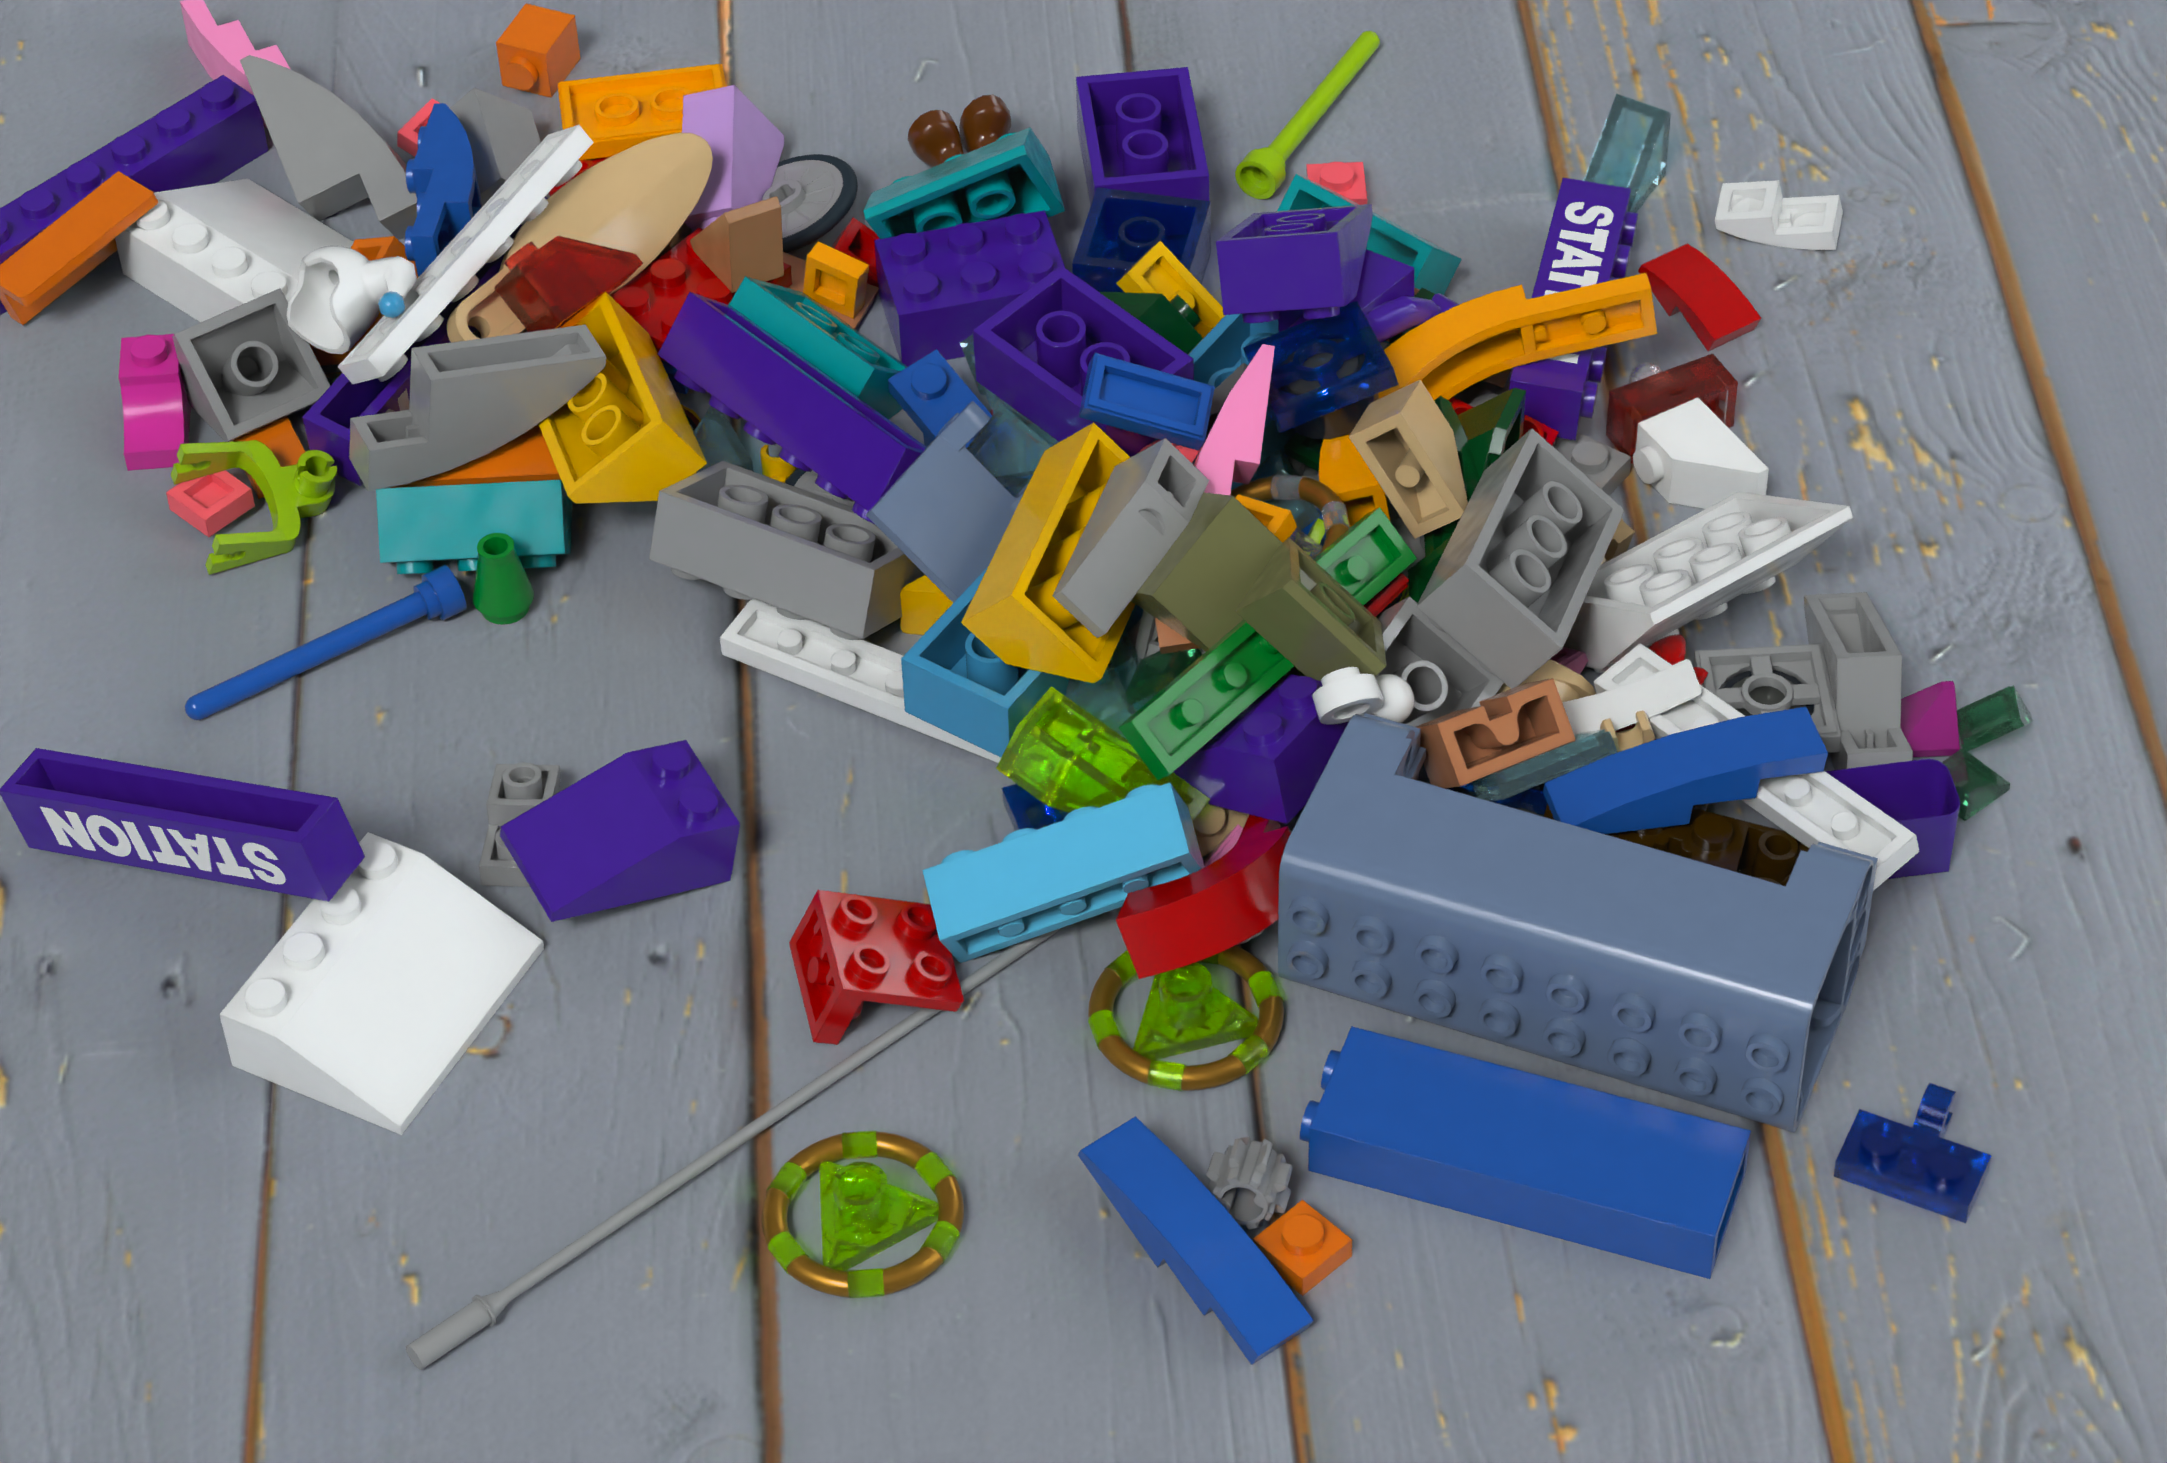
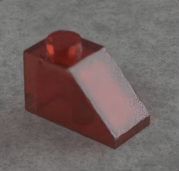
[494,236,643,332]

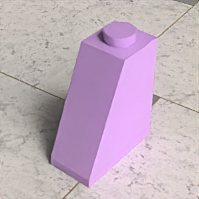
[682,85,784,231]

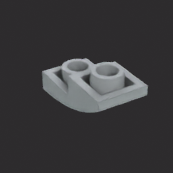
[479,762,561,887]

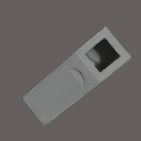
[1052,438,1209,638]

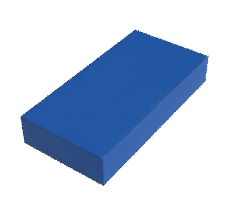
[1078,353,1215,450]

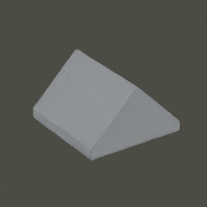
[450,88,550,207]
[172,288,330,442]

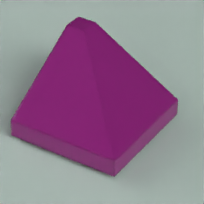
[1900,681,1960,757]

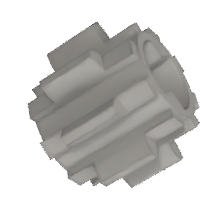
[1206,1136,1293,1229]

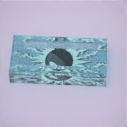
[1472,729,1618,801]

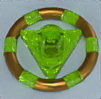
[1088,945,1284,1091]
[762,1130,964,1299]

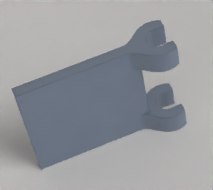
[866,401,1028,603]

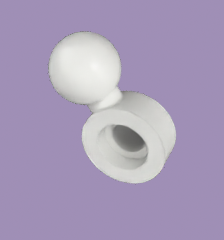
[1312,667,1414,724]

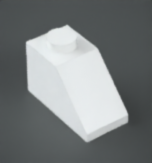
[1633,397,1769,509]

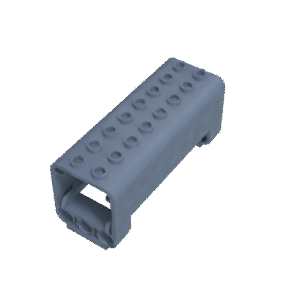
[1278,713,1878,1133]

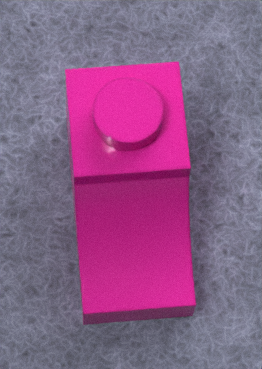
[118,334,191,471]

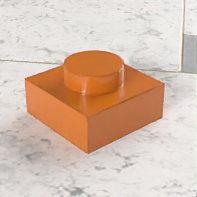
[1253,1200,1352,1296]

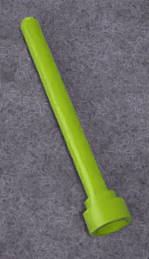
[1235,31,1380,199]

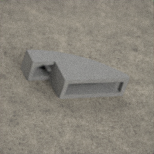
[240,55,417,240]
[349,325,606,491]
[1804,592,1913,770]

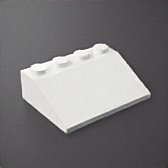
[115,179,354,322]
[1563,492,1853,673]
[220,832,544,1135]

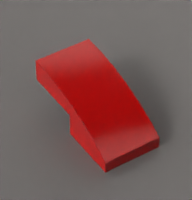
[1638,243,1761,352]

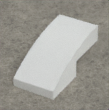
[1715,180,1843,250]

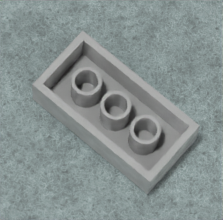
[1416,429,1625,689]
[649,461,925,640]

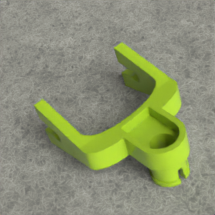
[171,440,337,575]

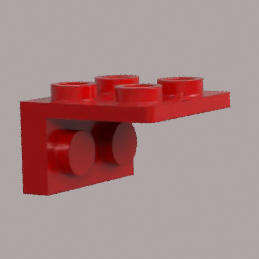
[789,890,964,1045]

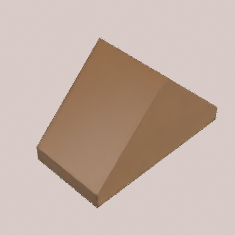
[690,196,784,293]

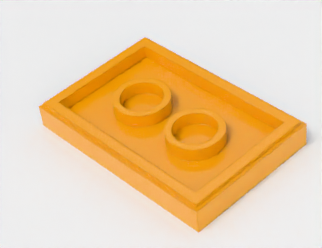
[557,64,726,160]

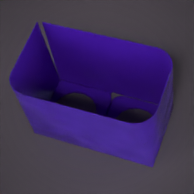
[1825,759,1960,879]

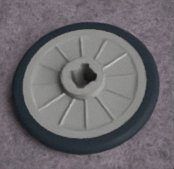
[762,154,858,253]

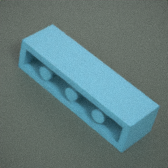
[922,783,1205,963]

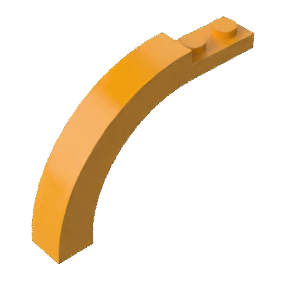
[1319,273,1657,529]

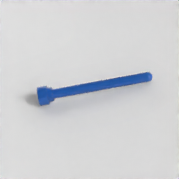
[185,565,467,720]

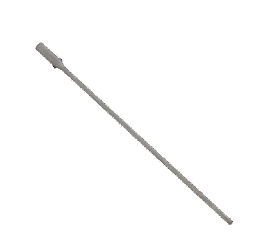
[406,929,1059,1370]

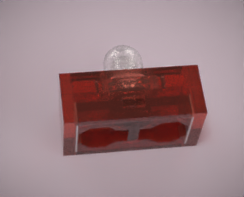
[1606,353,1738,464]

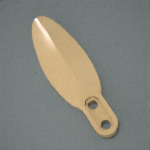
[447,133,713,343]

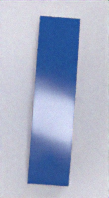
[1543,707,1828,834]
[1078,1116,1314,1365]

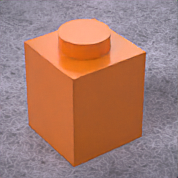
[496,3,581,98]

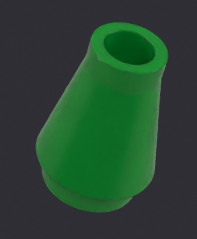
[473,533,534,625]

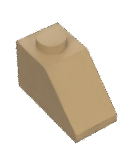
[1349,379,1468,539]

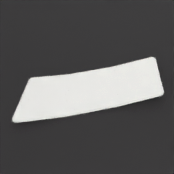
[1555,659,1702,749]

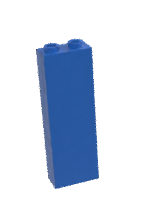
[1300,1026,1751,1279]

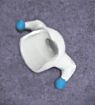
[286,246,417,354]

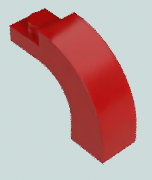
[1116,814,1291,979]

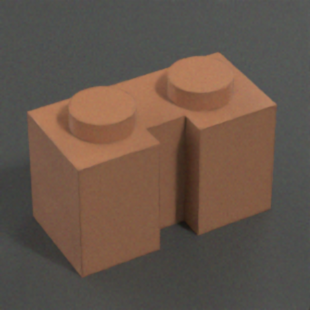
[1416,678,1576,788]

